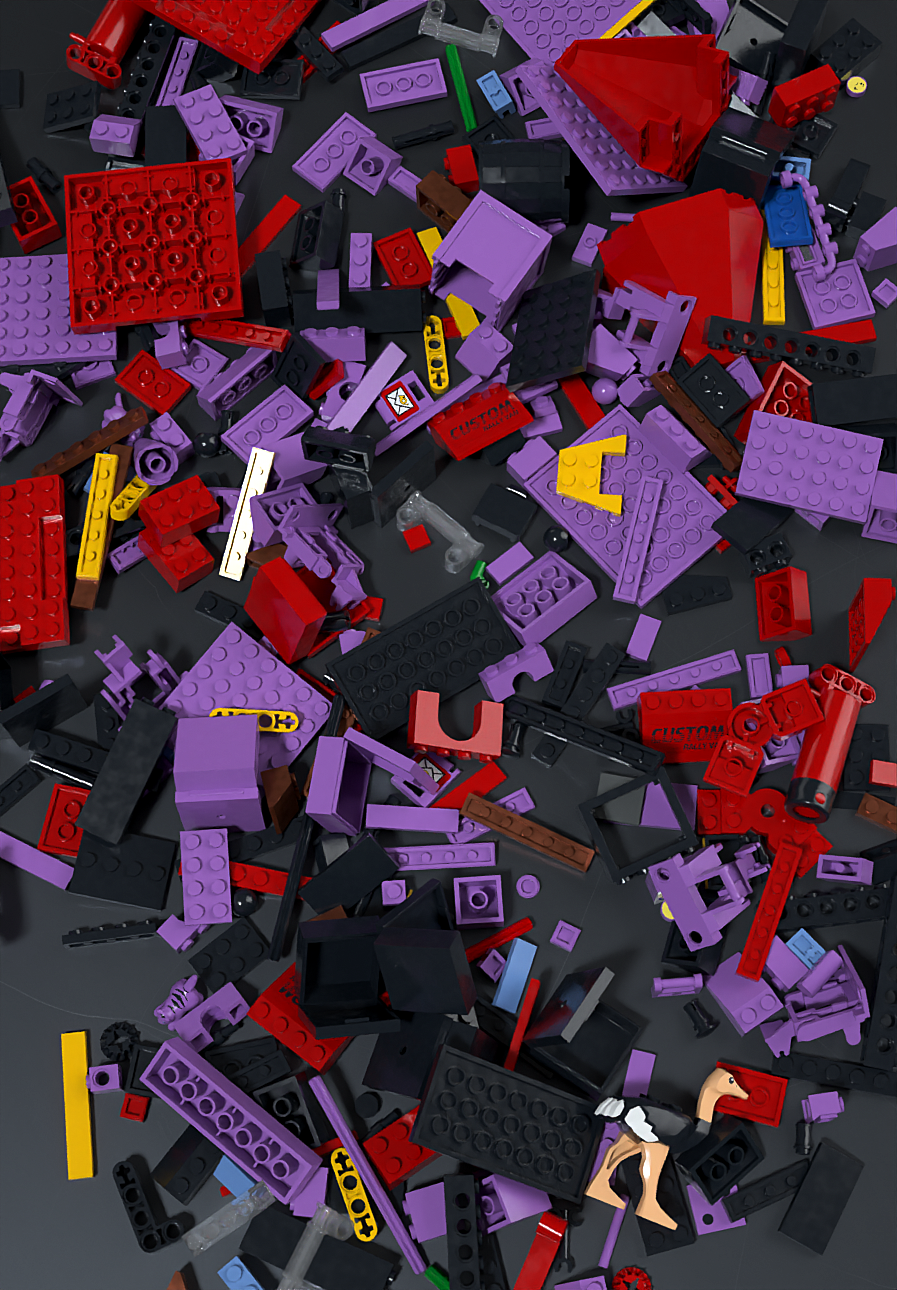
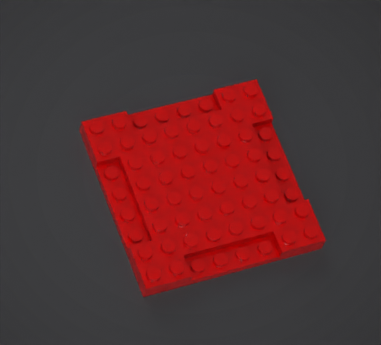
[130,0,322,75]
[64,158,244,335]
[0,474,70,654]

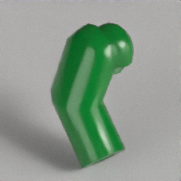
[470,560,489,589]

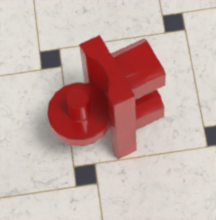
[704,474,738,511]

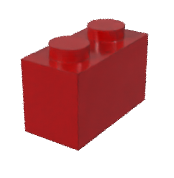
[443,145,479,194]

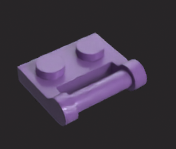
[206,487,242,533]
[651,974,703,998]

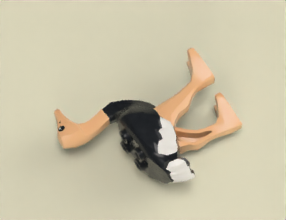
[583,1068,748,1230]

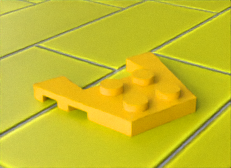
[556,435,626,517]

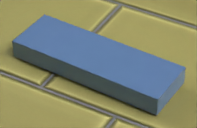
[492,938,537,1014]

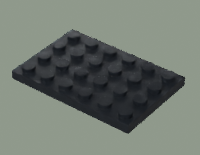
[506,269,601,393]

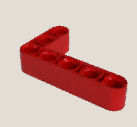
[513,1211,569,1290]

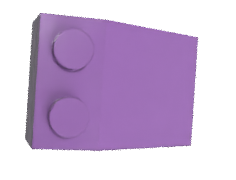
[702,952,784,1037]

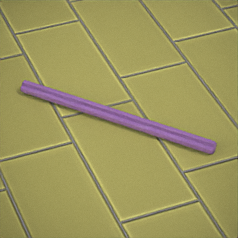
[309,1075,427,1274]

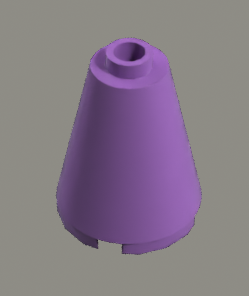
[133,438,178,485]

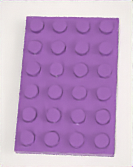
[734,410,884,525]

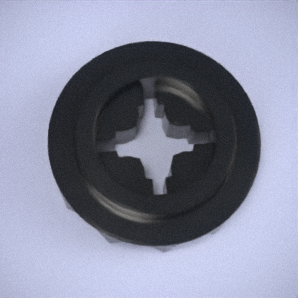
[100,1022,138,1061]

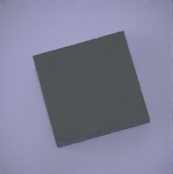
[593,773,645,827]

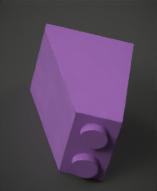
[853,207,897,271]
[584,324,638,382]
[261,432,327,493]
[861,470,897,544]
[466,1174,552,1236]

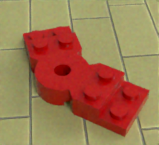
[703,678,825,798]
[696,788,833,879]

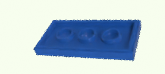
[763,183,813,248]

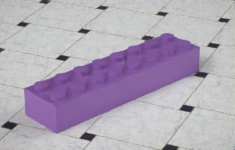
[139,1037,323,1205]

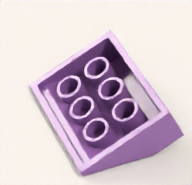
[491,551,597,646]

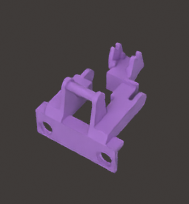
[594,280,697,376]
[0,369,83,462]
[278,503,367,611]
[94,635,188,731]
[648,842,771,952]
[759,945,870,1058]

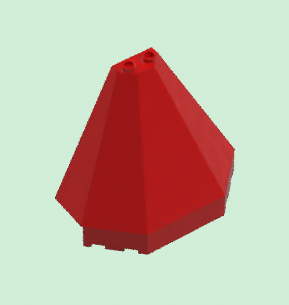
[554,34,737,182]
[597,188,764,369]

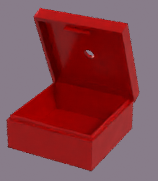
[244,556,371,665]

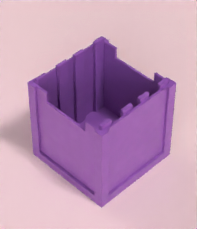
[428,190,553,333]

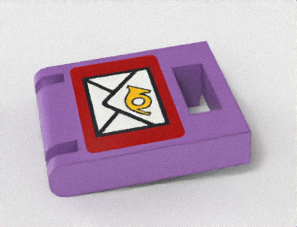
[372,370,434,432]
[390,752,461,808]

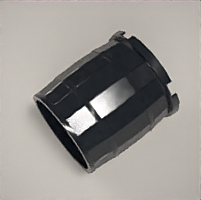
[479,138,570,224]

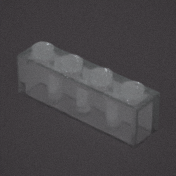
[181,1179,276,1257]

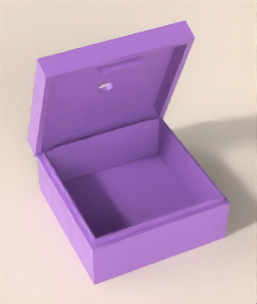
[173,715,266,833]
[305,727,439,836]

